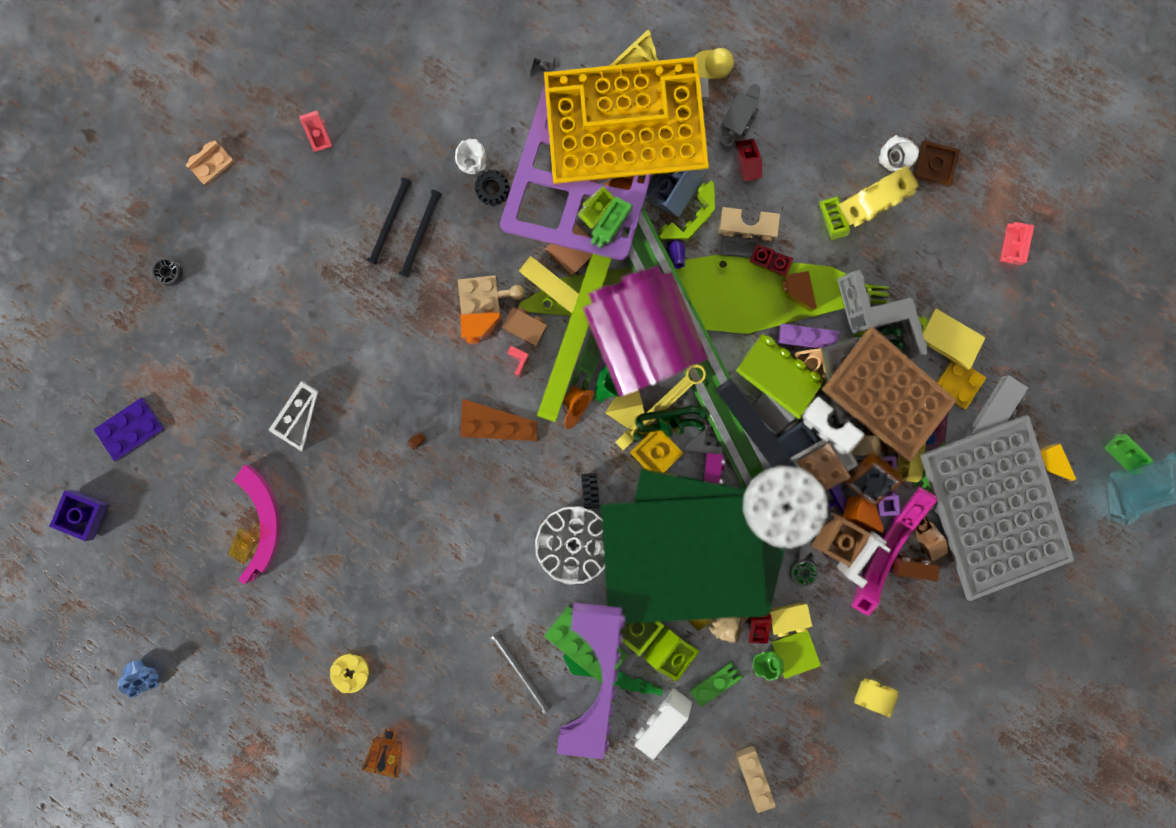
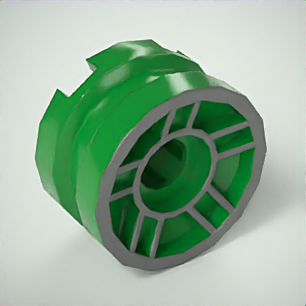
[789,559,818,587]

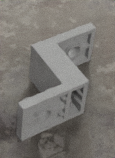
[837,270,928,359]

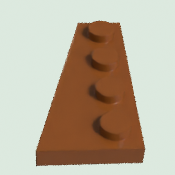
[460,399,538,441]

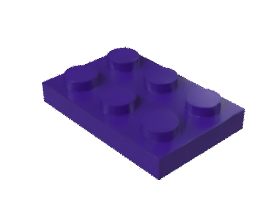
[93,397,164,461]

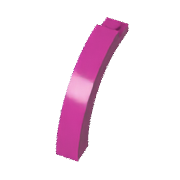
[233,465,281,584]

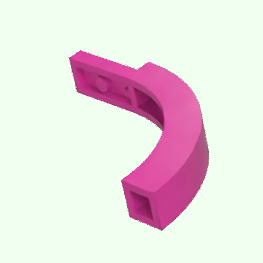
[851,487,937,616]

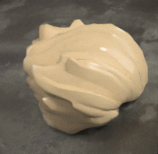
[709,617,748,643]

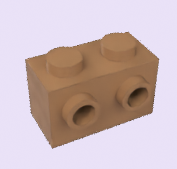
[502,307,547,347]

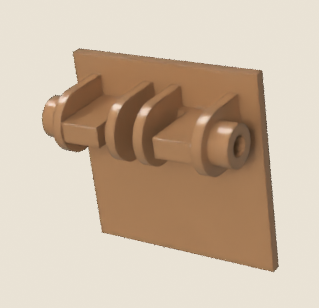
[797,444,850,491]

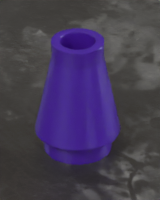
[667,239,685,269]

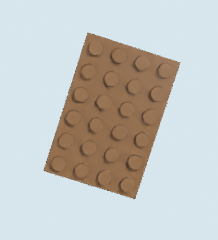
[822,327,957,462]

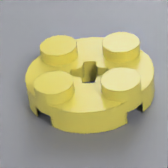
[330,653,370,693]

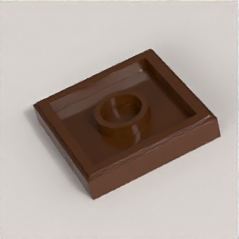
[913,140,960,187]

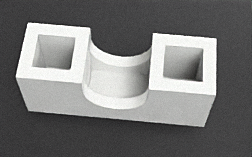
[802,397,864,456]

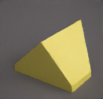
[605,389,644,428]

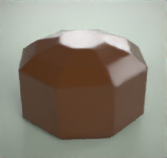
[407,432,426,450]

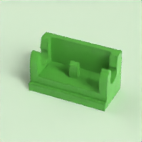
[1104,434,1154,475]

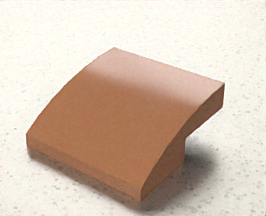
[545,223,592,277]

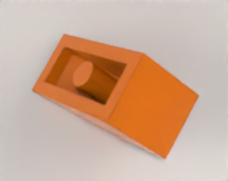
[843,494,884,532]

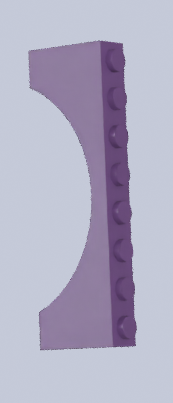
[557,603,625,759]

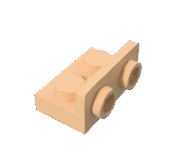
[186,140,235,186]

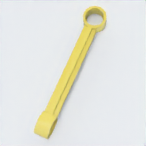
[615,364,706,450]

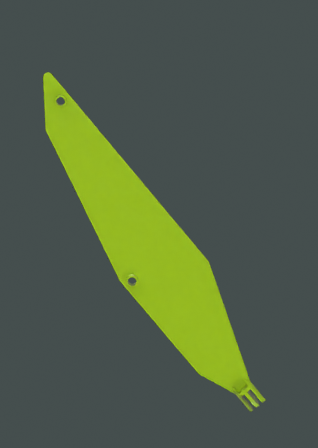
[518,255,890,334]

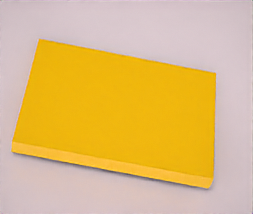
[544,57,709,184]

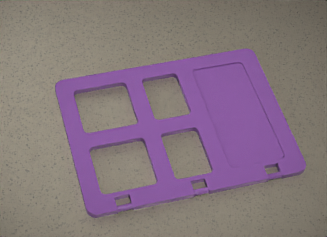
[500,84,652,260]

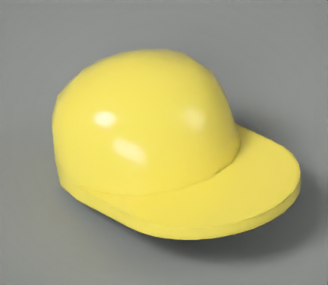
[694,48,734,79]

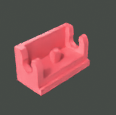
[1000,222,1034,266]

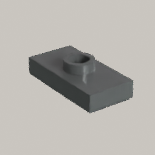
[720,236,761,258]

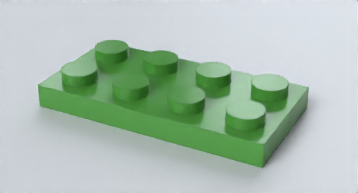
[544,605,628,684]

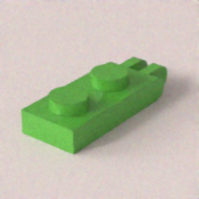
[591,197,633,249]

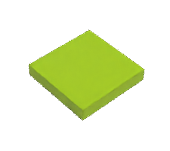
[771,630,821,679]

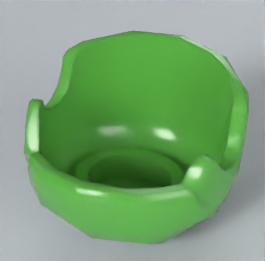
[753,651,784,681]

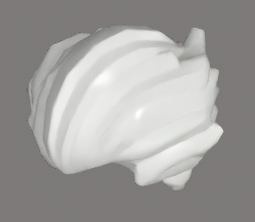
[879,135,919,171]

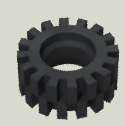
[475,169,510,206]
[581,473,600,509]

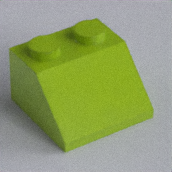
[643,627,700,682]

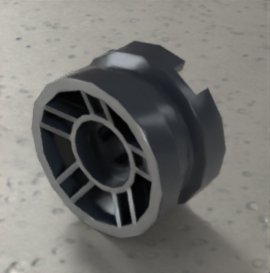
[152,258,183,286]

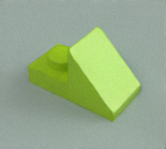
[578,186,615,228]

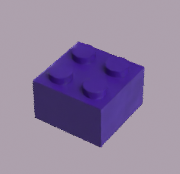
[49,490,109,541]

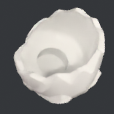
[455,138,486,174]

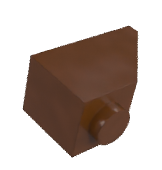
[781,271,817,311]

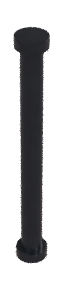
[366,177,412,265]
[398,189,442,279]

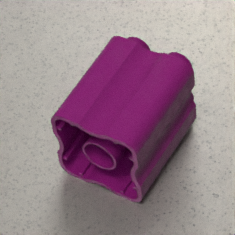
[583,266,708,396]

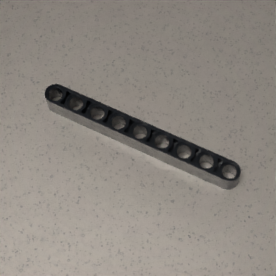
[715,378,835,528]

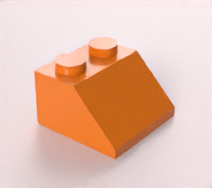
[460,312,502,344]

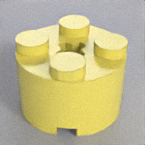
[853,678,899,718]

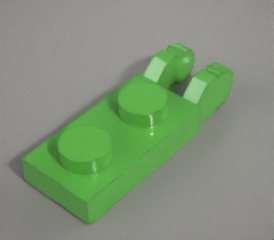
[571,333,602,390]

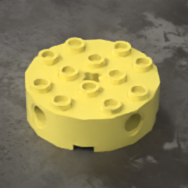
[838,165,919,227]

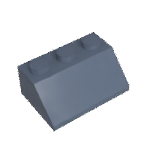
[644,169,708,217]

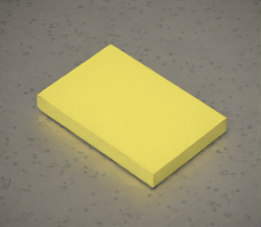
[922,309,985,370]

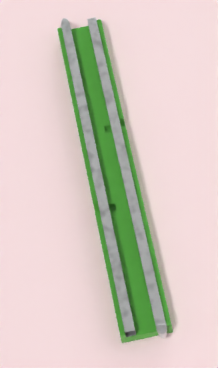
[622,206,772,489]

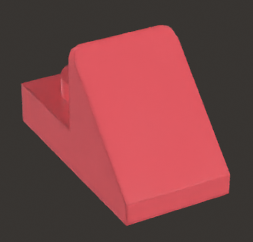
[300,110,332,152]

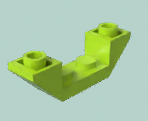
[658,180,715,242]

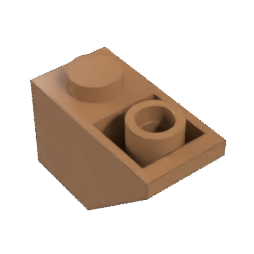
[913,515,949,561]

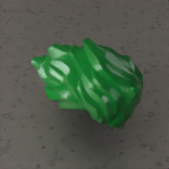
[593,365,620,403]

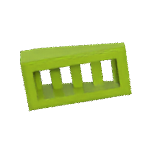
[819,196,850,240]

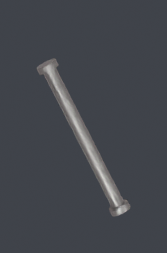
[490,631,552,714]

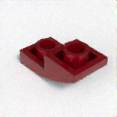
[750,244,793,277]

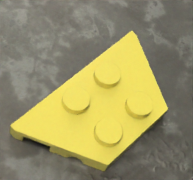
[609,30,659,66]

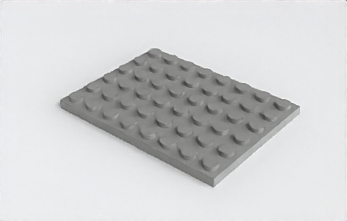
[920,415,1074,601]

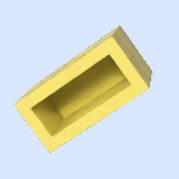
[770,602,812,637]

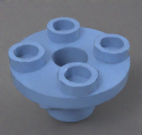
[118,660,159,698]

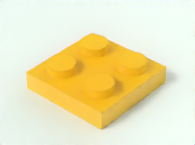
[936,360,986,410]
[630,431,684,472]

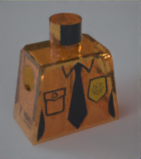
[361,728,402,778]

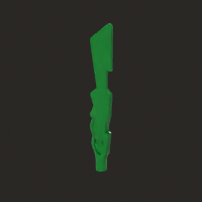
[563,654,663,696]

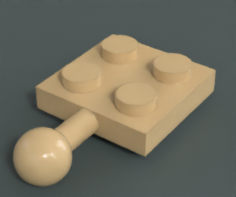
[458,275,524,314]

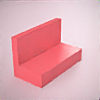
[507,346,530,378]

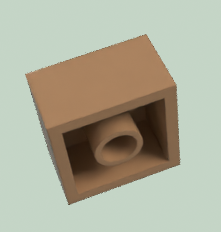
[811,512,871,567]

